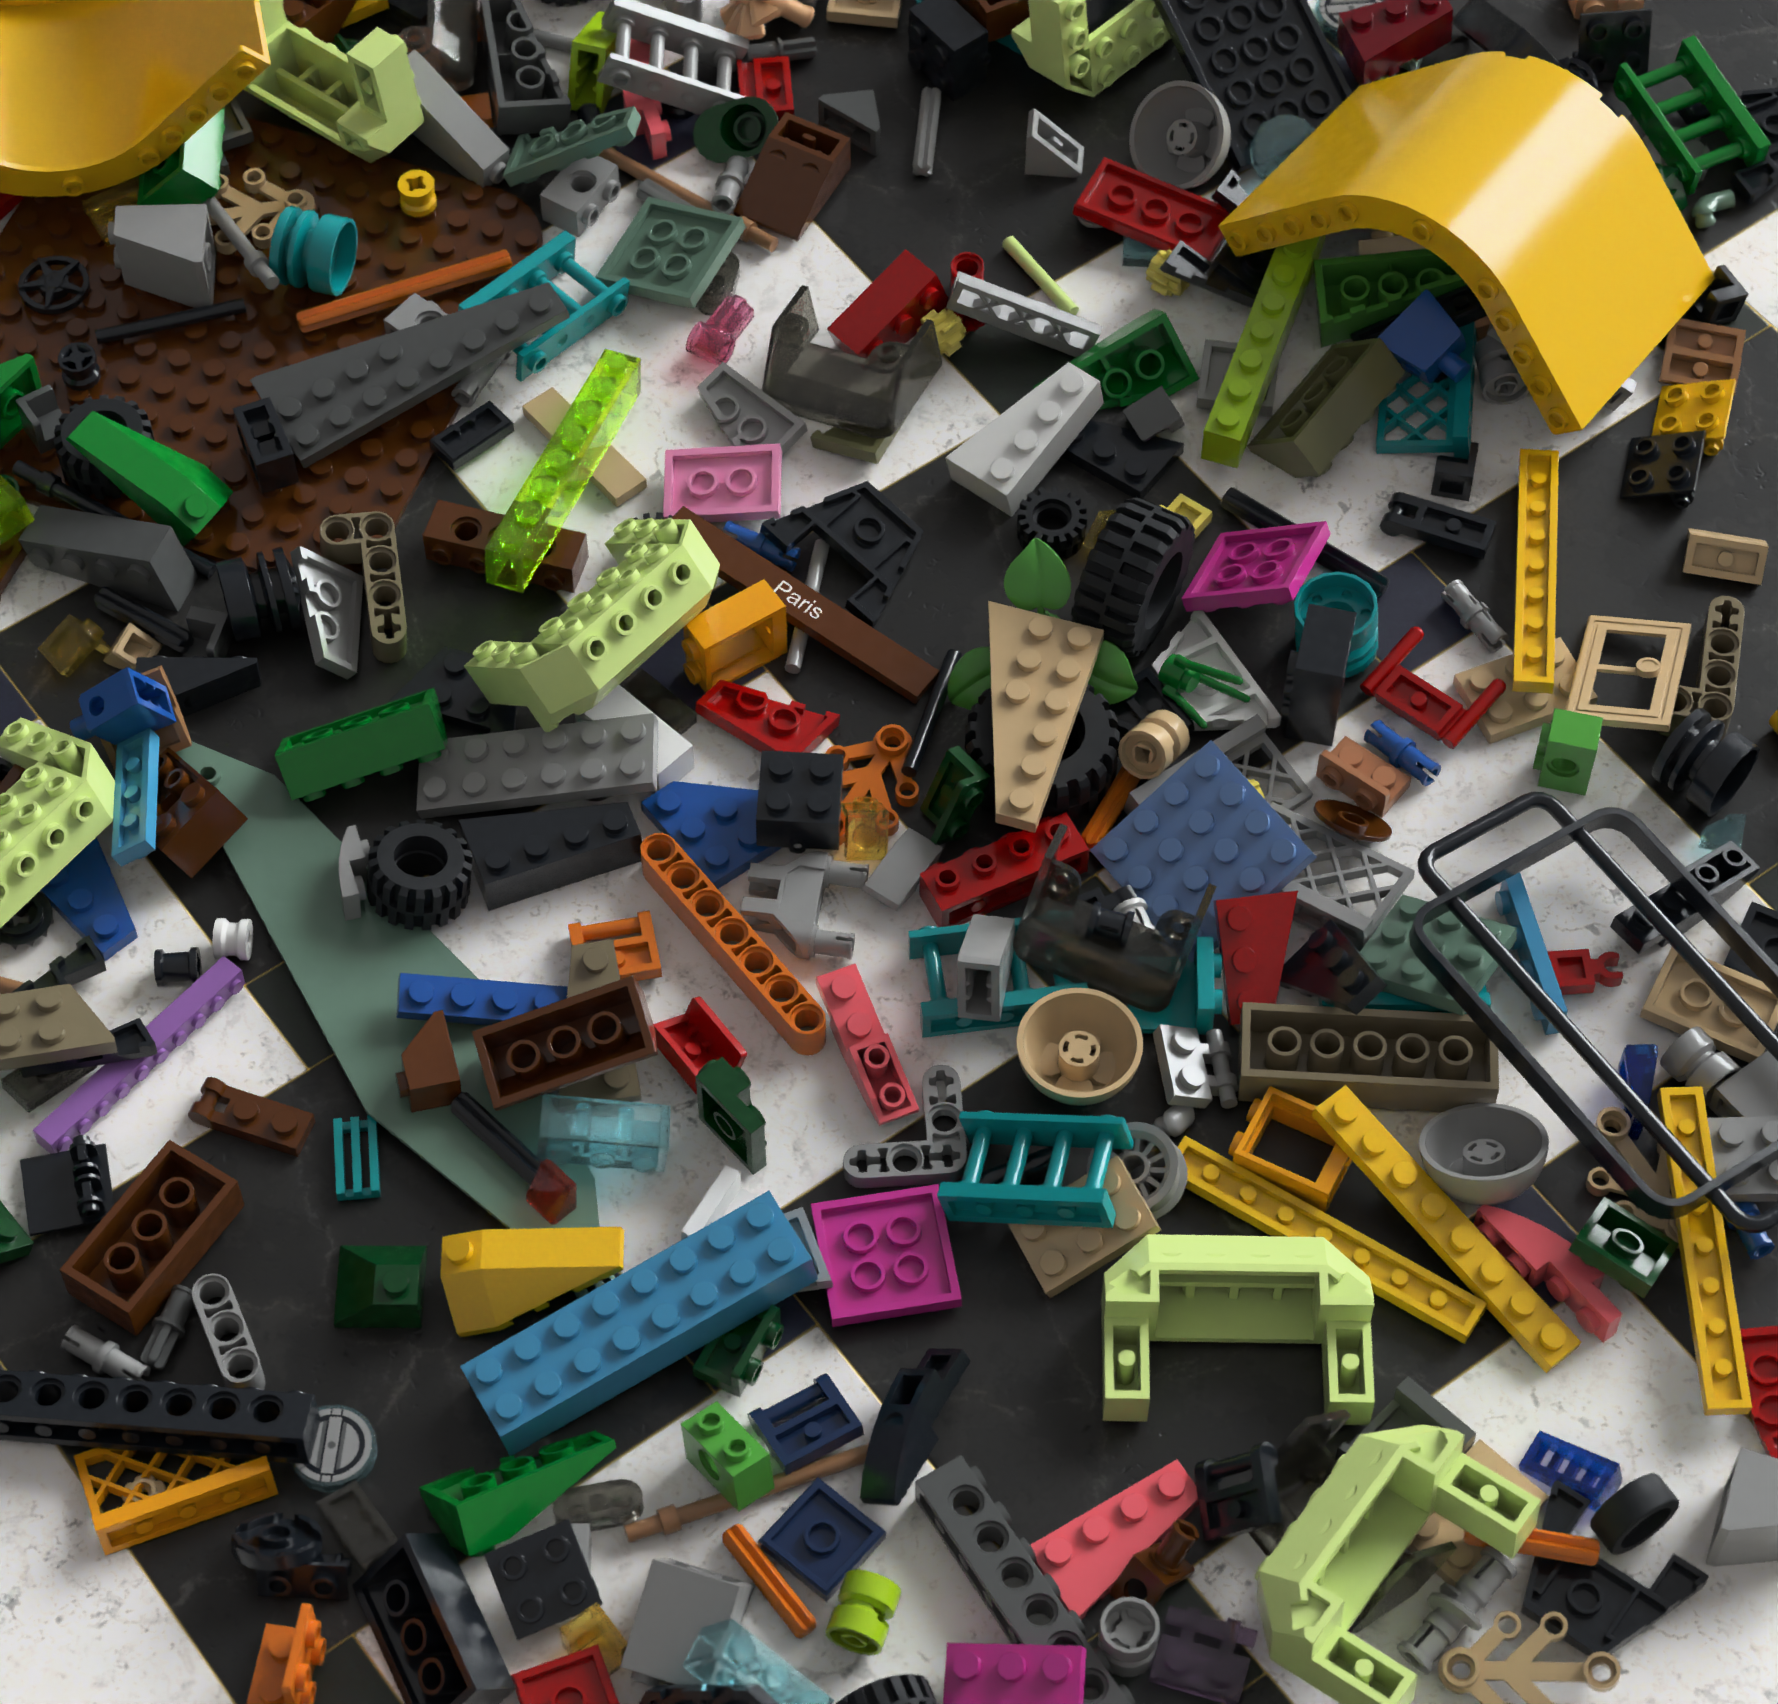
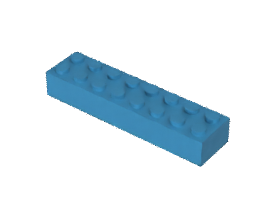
[460,1191,818,1456]

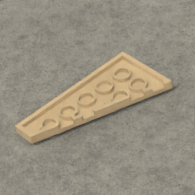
[988,601,1104,833]

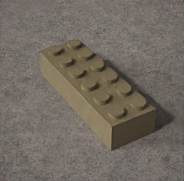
[1238,1002,1499,1112]

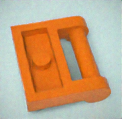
[568,910,662,981]

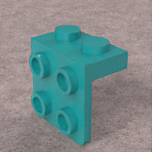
[1127,936,1223,1035]

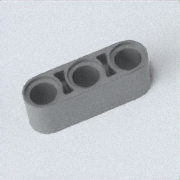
[192,1273,265,1390]

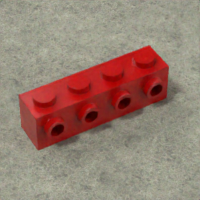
[919,812,1089,927]

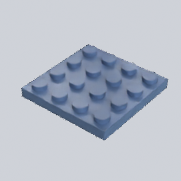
[1090,740,1317,963]

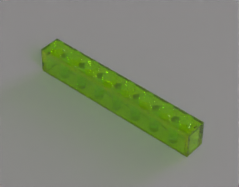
[485,349,641,593]

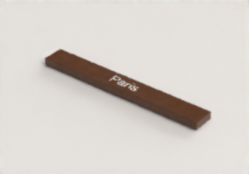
[672,506,939,704]

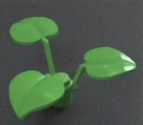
[948,538,1138,710]

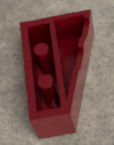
[1337,0,1453,86]

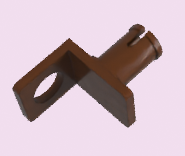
[1110,1519,1200,1608]

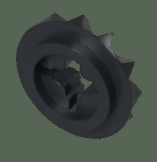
[0,892,54,950]

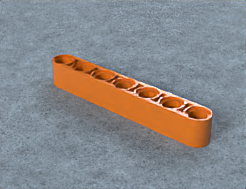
[640,833,826,1055]

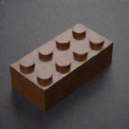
[59,1139,245,1336]

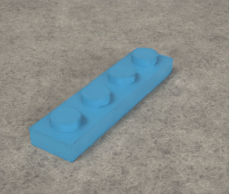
[111,728,160,867]
[1495,872,1568,1035]

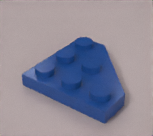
[641,781,783,889]

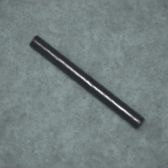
[94,298,246,345]
[901,649,962,777]

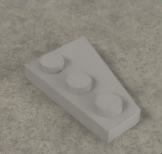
[290,546,363,680]

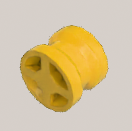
[398,170,437,217]

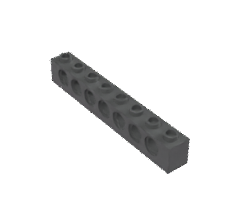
[915,1455,1136,1704]

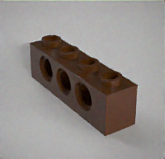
[422,500,589,593]

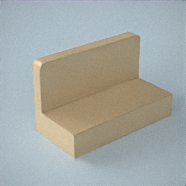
[1682,528,1769,585]

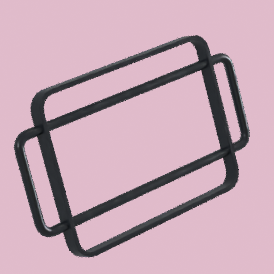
[1409,792,1778,1233]

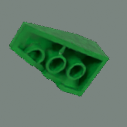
[1033,308,1200,410]
[66,411,233,547]
[419,1431,616,1557]

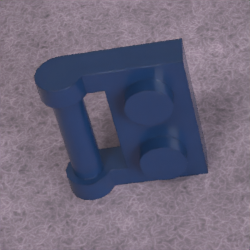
[747,1373,864,1475]

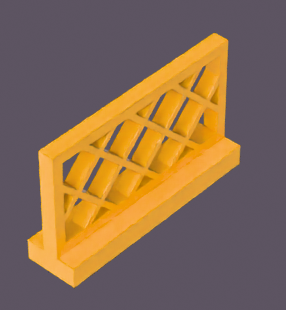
[74,1448,278,1556]

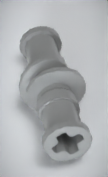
[1397,1546,1517,1675]

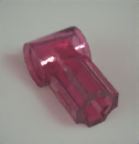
[686,294,754,366]

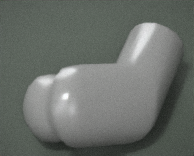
[1153,1105,1195,1137]

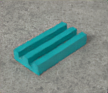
[333,1115,381,1201]

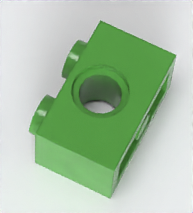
[1533,708,1603,796]
[681,1401,775,1512]

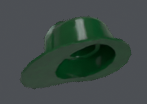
[693,96,778,163]

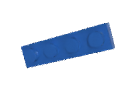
[396,973,567,1025]

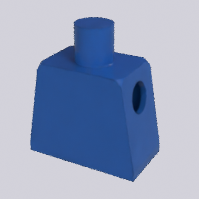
[1377,289,1471,383]
[70,667,177,745]

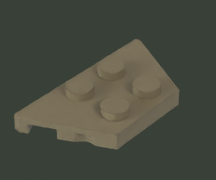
[0,984,118,1071]

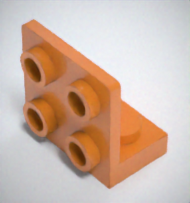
[246,1603,327,1704]

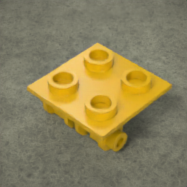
[1651,379,1736,456]

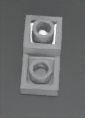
[339,825,370,921]
[862,828,943,911]

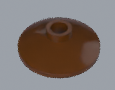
[1313,799,1392,842]

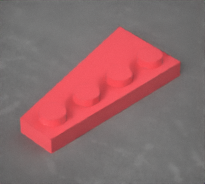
[1031,1459,1199,1621]

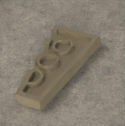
[557,939,642,1114]

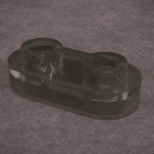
[696,252,740,316]
[553,1479,644,1531]

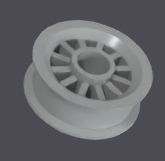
[1087,1122,1187,1219]

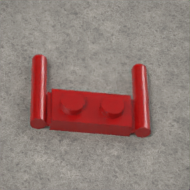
[1360,626,1506,749]

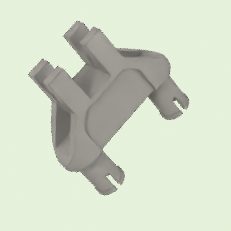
[740,851,869,960]

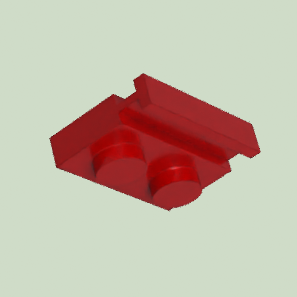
[737,56,794,121]

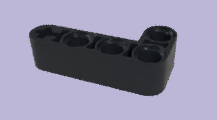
[1453,0,1566,70]

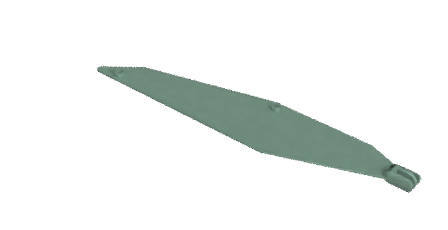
[175,741,615,1299]

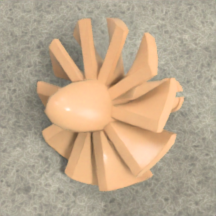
[720,0,815,40]

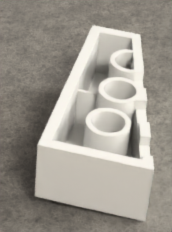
[945,362,1104,517]

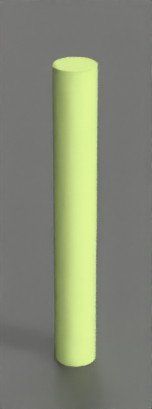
[1002,236,1079,315]

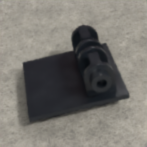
[1572,8,1652,81]
[1620,430,1706,509]
[20,1135,114,1236]
[484,1519,603,1640]

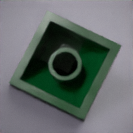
[334,1246,427,1328]

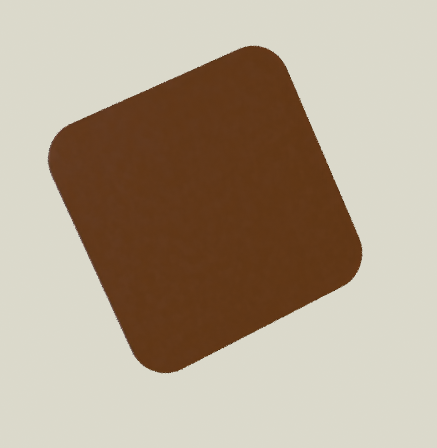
[0,117,543,573]

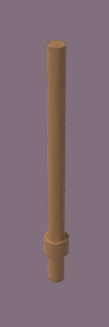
[598,147,779,252]
[623,1443,869,1543]

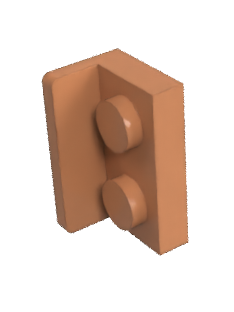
[1316,736,1411,818]

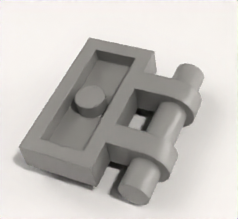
[1153,1024,1238,1109]

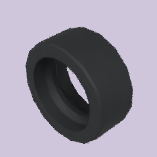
[1590,1473,1679,1555]

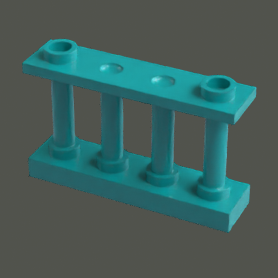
[458,230,630,382]
[908,911,1088,1038]
[937,1110,1134,1228]

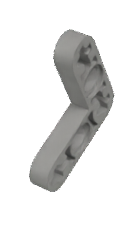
[843,1065,967,1188]

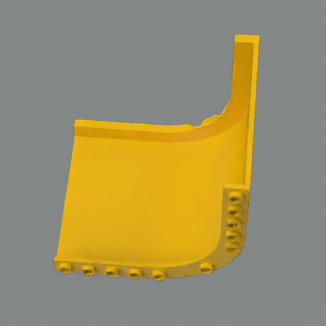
[0,0,271,197]
[1218,51,1715,435]

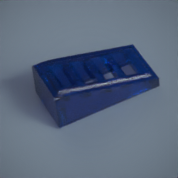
[1618,1044,1658,1140]
[1519,1431,1622,1512]

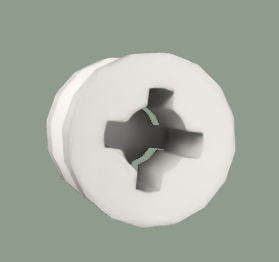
[212,918,253,961]

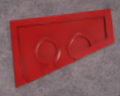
[695,679,840,753]
[1213,890,1298,1025]

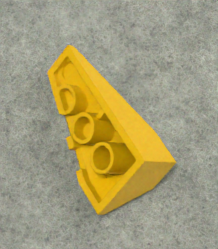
[440,1227,624,1337]

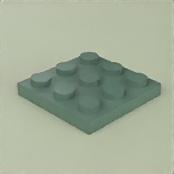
[595,197,746,309]
[1360,894,1517,1016]

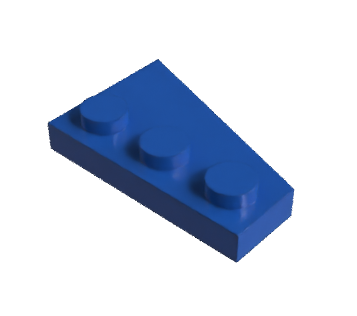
[39,837,138,961]

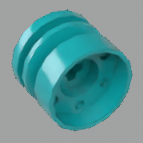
[269,206,358,296]
[1294,572,1379,678]

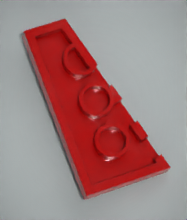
[1740,1326,1778,1458]

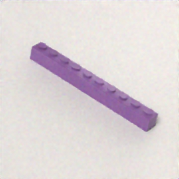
[33,956,245,1154]

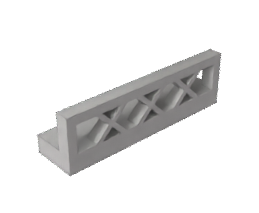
[946,271,1102,357]

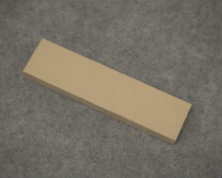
[522,387,647,507]

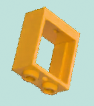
[681,579,788,693]
[1228,1086,1352,1213]

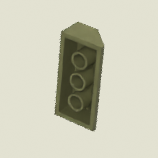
[1247,338,1405,478]

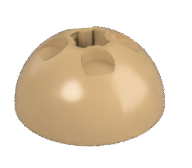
[1016,988,1143,1106]

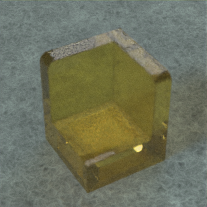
[559,1602,627,1676]

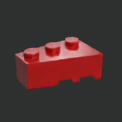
[827,249,948,371]

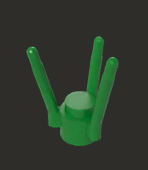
[1158,654,1250,729]

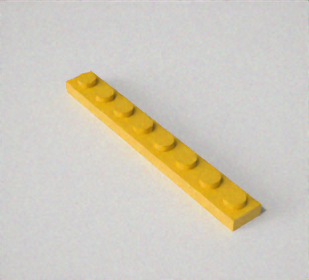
[1512,449,1559,694]
[1311,1085,1582,1374]
[1657,1086,1752,1416]
[1163,1136,1487,1344]

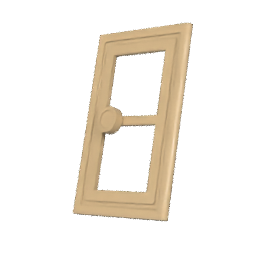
[1565,615,1692,732]

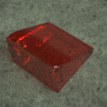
[526,1158,577,1225]

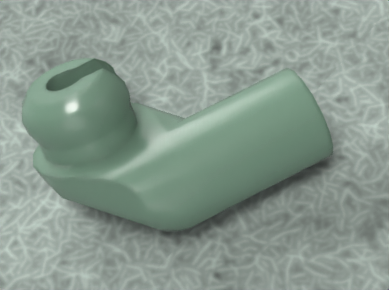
[1691,189,1735,229]

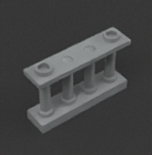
[597,0,749,115]

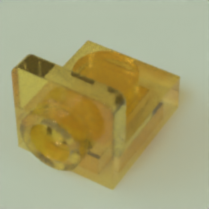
[37,614,111,678]
[842,797,889,861]

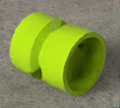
[826,1569,901,1655]

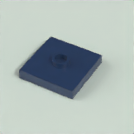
[758,1477,886,1602]

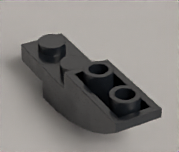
[1610,840,1760,954]
[860,1348,971,1506]

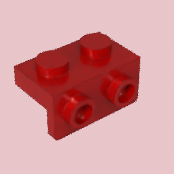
[654,996,747,1095]

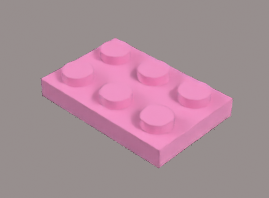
[663,443,782,522]

